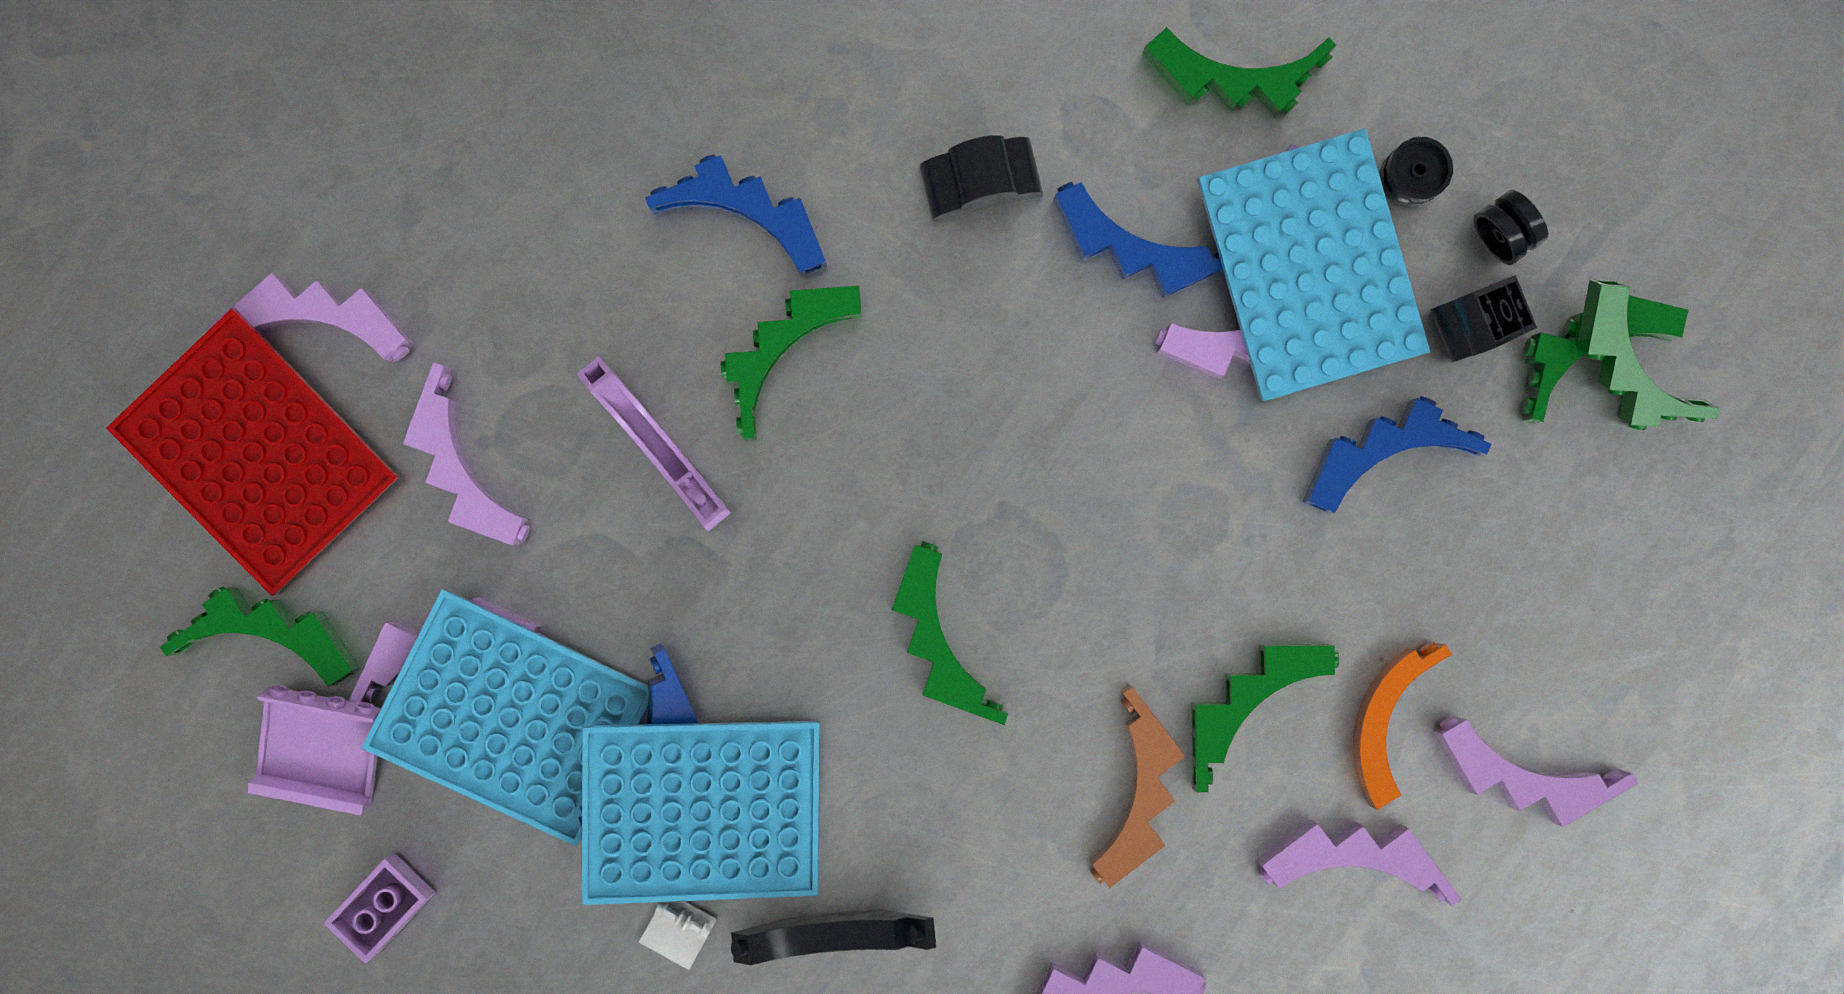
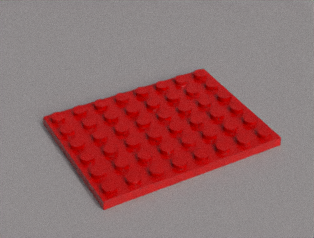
[106,308,400,596]

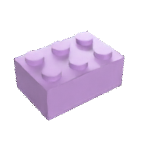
[323,853,436,964]

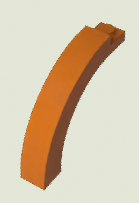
[1353,642,1452,810]

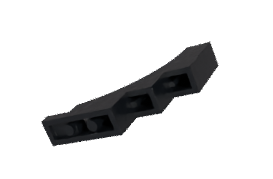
[731,909,936,966]

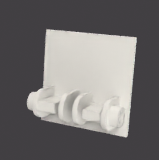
[639,901,717,970]

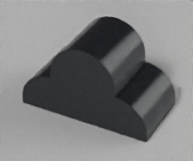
[920,135,1043,222]
[1430,275,1537,363]

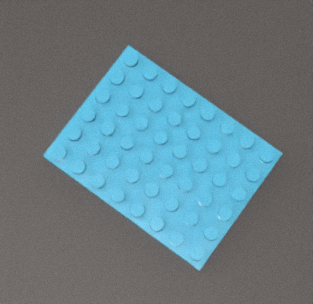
[1197,128,1430,402]
[361,588,649,847]
[582,721,820,905]

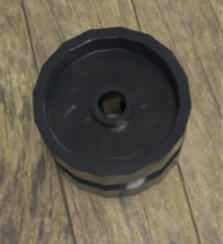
[1380,137,1453,207]
[1473,190,1549,265]

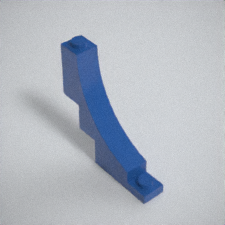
[1053,182,1223,298]
[578,643,698,826]

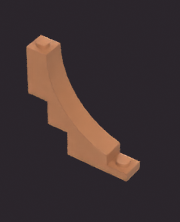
[1090,685,1185,888]

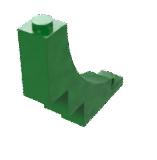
[892,541,1008,725]
[1191,644,1339,793]

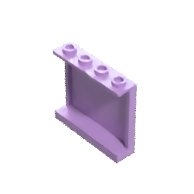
[247,685,381,816]

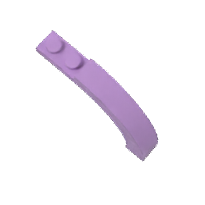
[576,356,731,532]

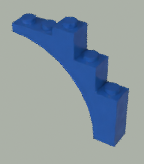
[645,155,827,276]
[1302,396,1492,514]

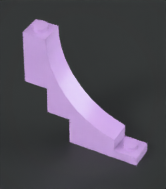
[206,273,414,362]
[1155,323,1250,379]
[403,362,530,546]
[348,597,543,703]
[1434,716,1638,827]
[1257,819,1462,906]
[1037,941,1206,994]

